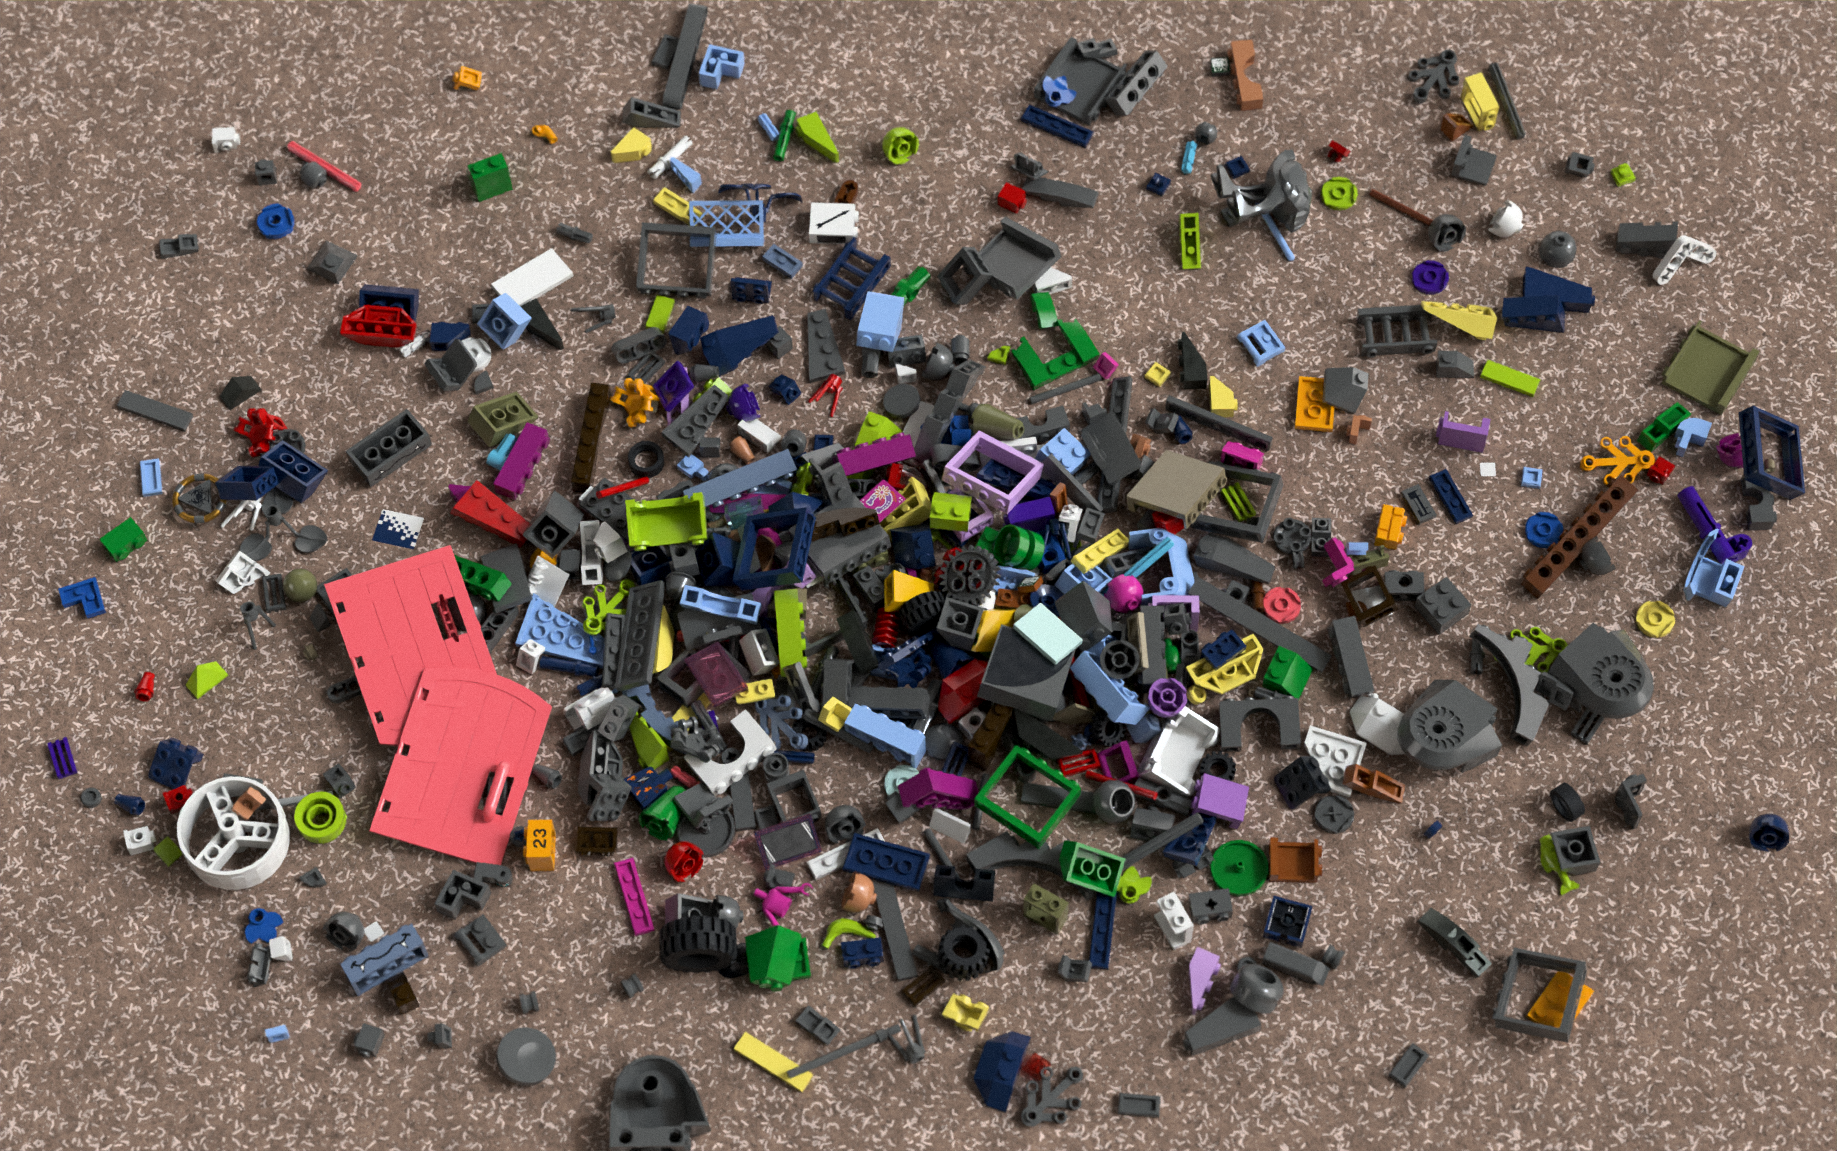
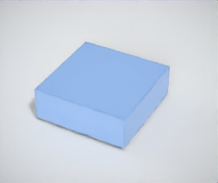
[1521,467,1543,489]
[265,1025,289,1043]

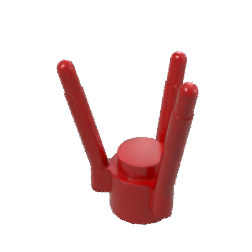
[808,374,843,417]

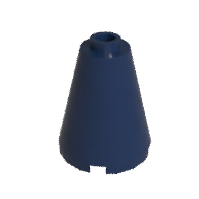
[928,636,975,679]

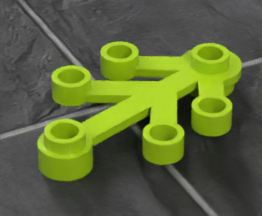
[582,579,635,635]
[1493,627,1568,673]

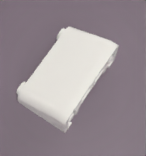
[1138,706,1221,797]

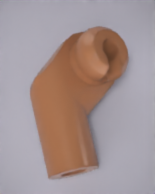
[920,567,940,592]

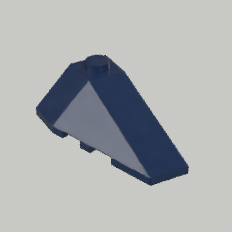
[700,315,779,377]

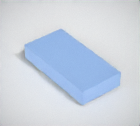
[140,458,162,497]

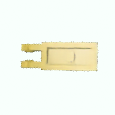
[653,187,702,226]

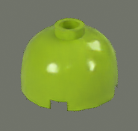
[882,127,919,164]

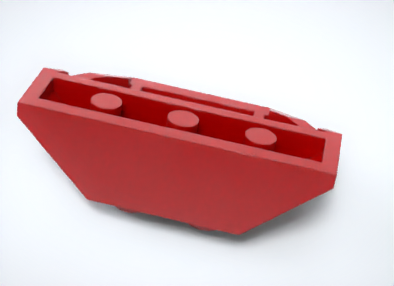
[340,305,417,348]
[938,659,988,724]

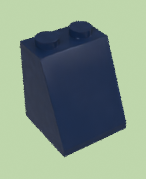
[695,533,750,586]

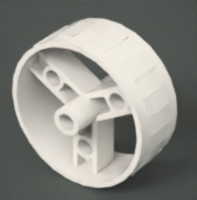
[177,777,290,890]

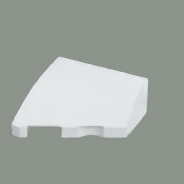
[216,550,270,594]

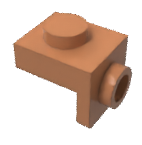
[1346,415,1372,444]
[1130,434,1151,458]
[231,786,266,821]

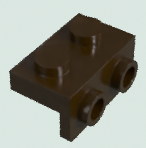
[576,826,618,856]

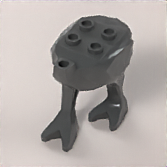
[1211,150,1312,233]

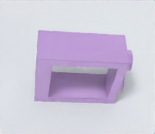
[948,487,994,543]

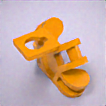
[609,378,660,428]

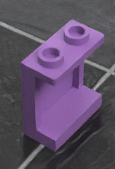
[1436,411,1490,453]
[1191,773,1249,829]

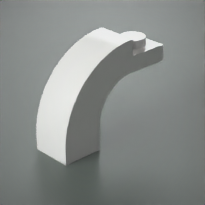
[580,520,603,585]

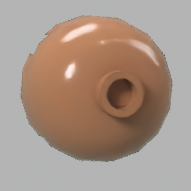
[841,871,877,913]

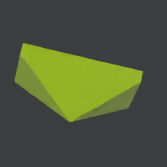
[186,661,229,699]

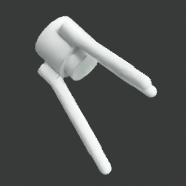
[220,498,262,531]

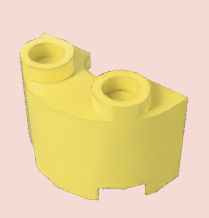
[942,994,989,1032]

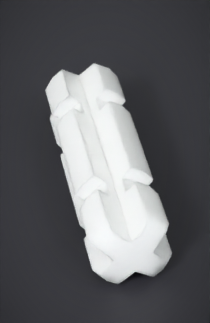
[399,330,431,357]

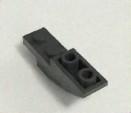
[1417,908,1492,978]

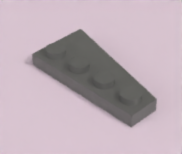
[808,309,845,383]
[661,385,728,457]

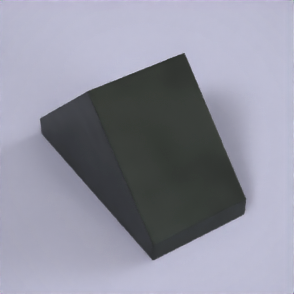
[220,376,261,410]

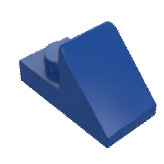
[949,415,971,446]

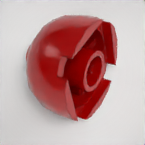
[664,841,704,882]

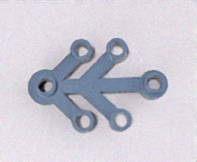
[755,695,808,750]

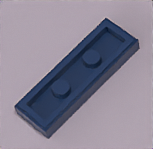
[1429,469,1473,524]

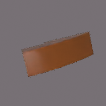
[1342,764,1406,803]

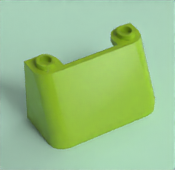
[625,492,707,551]

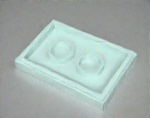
[1013,603,1083,665]

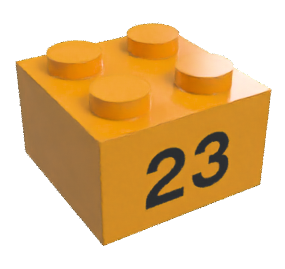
[523,820,556,871]

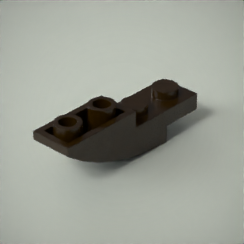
[811,508,880,542]

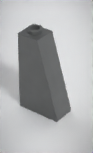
[1183,996,1261,1056]

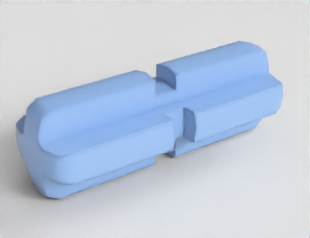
[758,113,779,141]

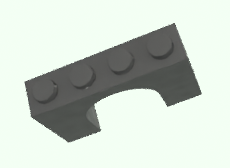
[1219,696,1301,752]

